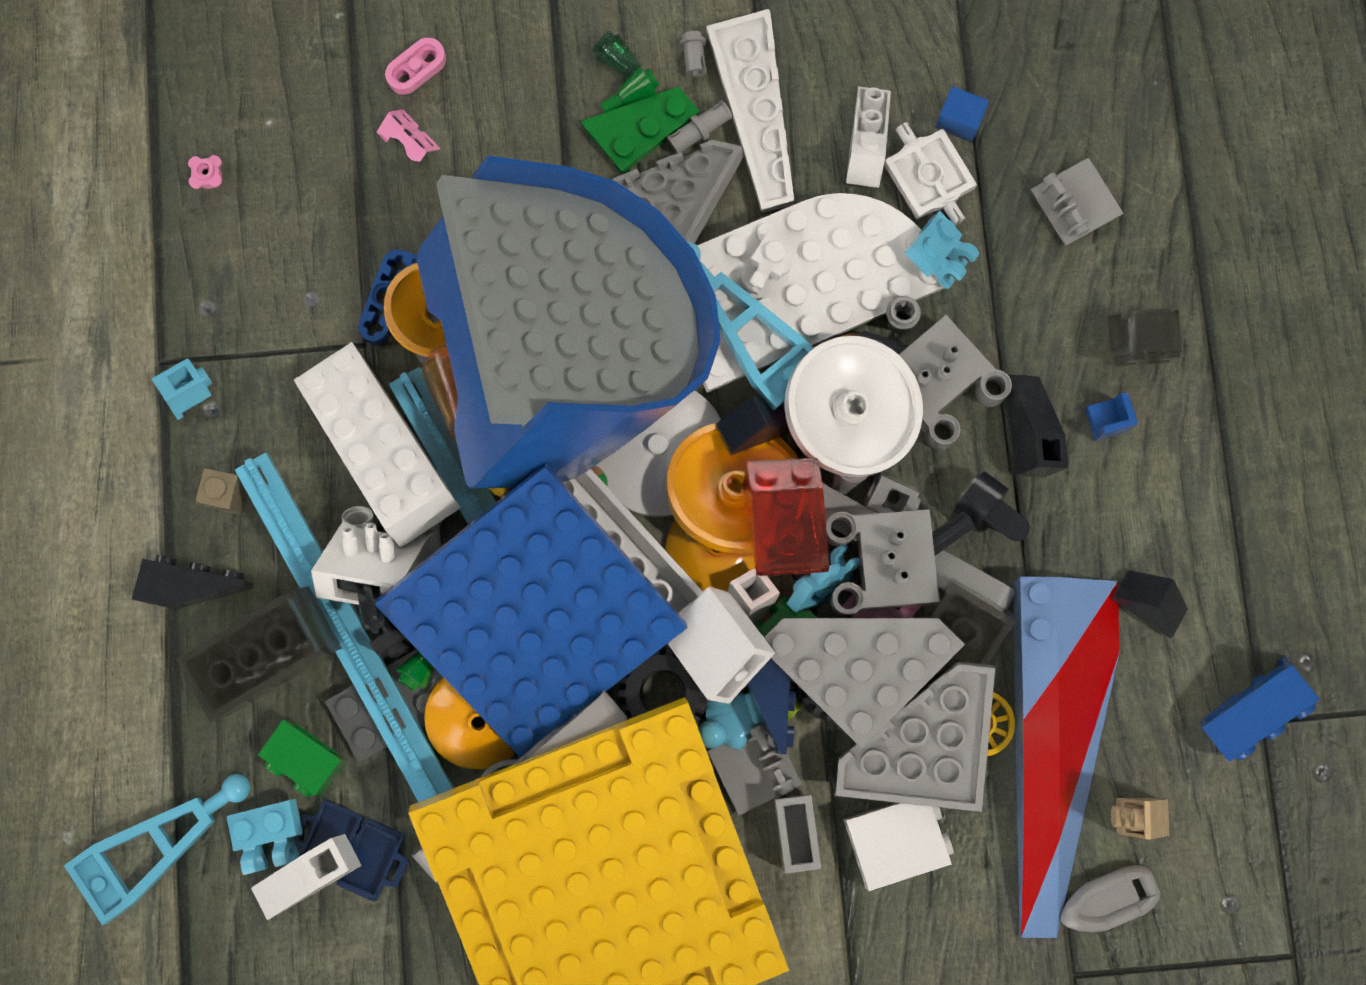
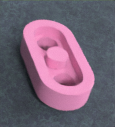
[385,38,446,95]

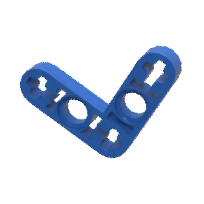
[358,250,418,345]

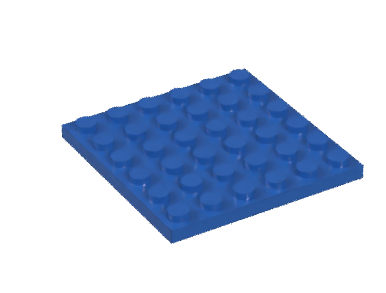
[375,463,687,757]

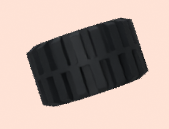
[618,648,707,723]

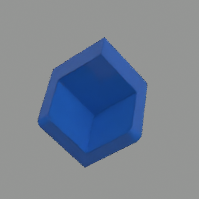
[935,86,989,142]
[1084,392,1138,441]

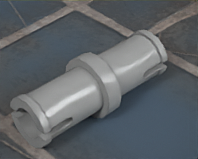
[666,100,733,154]

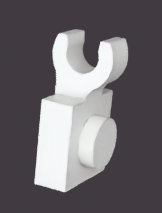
[745,231,797,295]

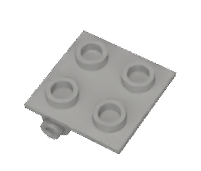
[1031,158,1124,246]
[708,724,802,815]

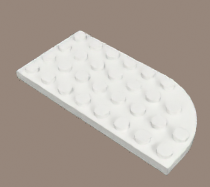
[697,193,945,392]

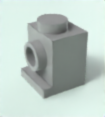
[863,471,921,513]

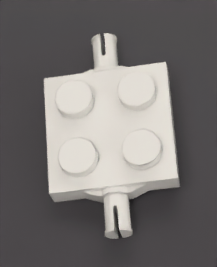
[884,122,977,225]

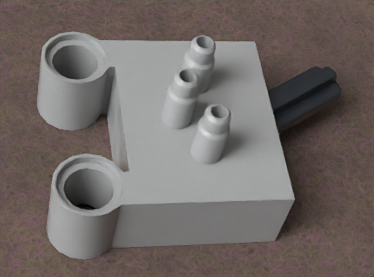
[859,315,1012,451]
[823,509,975,617]

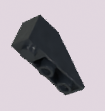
[1008,375,1068,477]
[132,555,254,610]

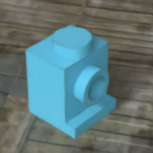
[152,358,212,420]

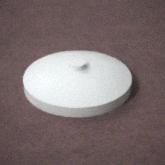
[784,336,923,477]
[595,391,721,518]

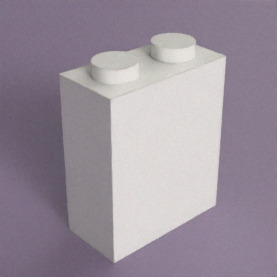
[668,586,775,704]
[843,802,954,891]

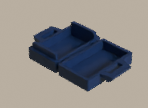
[294,800,409,902]

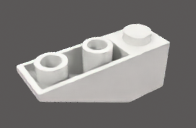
[846,86,891,188]
[251,834,362,920]

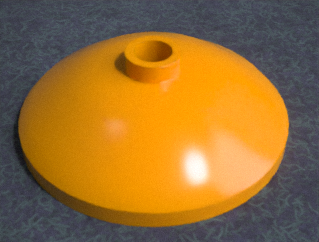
[384,263,449,358]
[665,520,769,592]
[424,677,515,769]

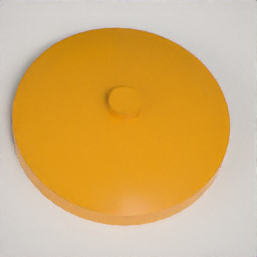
[666,422,807,554]

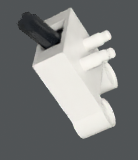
[311,506,442,633]

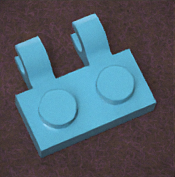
[904,211,980,289]
[786,545,861,613]
[227,799,303,875]

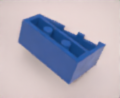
[1200,655,1320,762]

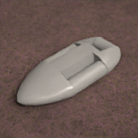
[1061,865,1161,932]

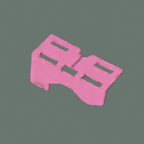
[377,109,440,162]

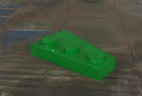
[580,87,700,175]

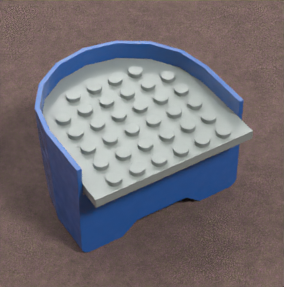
[417,155,721,488]

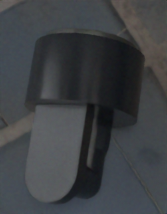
[953,471,1030,541]

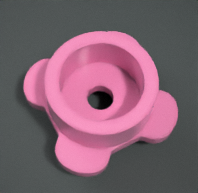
[188,155,222,189]

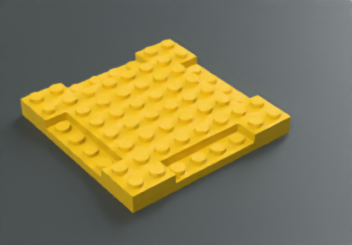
[408,697,789,985]

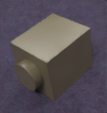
[195,468,247,515]

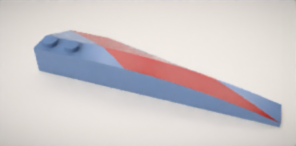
[1012,577,1120,938]

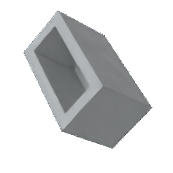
[773,794,822,874]

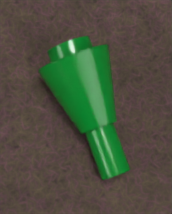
[600,66,659,112]
[396,651,434,692]

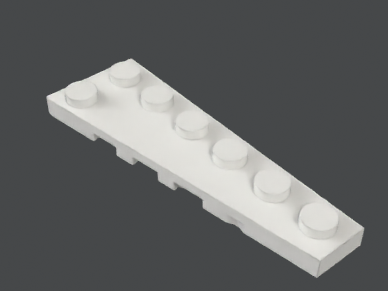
[706,9,794,214]

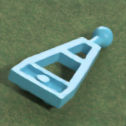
[687,241,813,411]
[64,774,251,925]

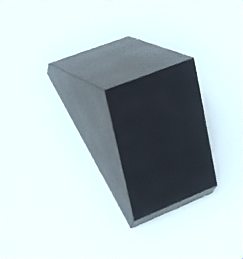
[716,396,791,456]
[1112,570,1188,638]

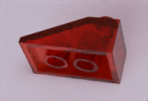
[743,458,829,576]

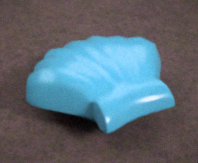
[705,692,764,750]

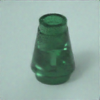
[592,31,642,79]

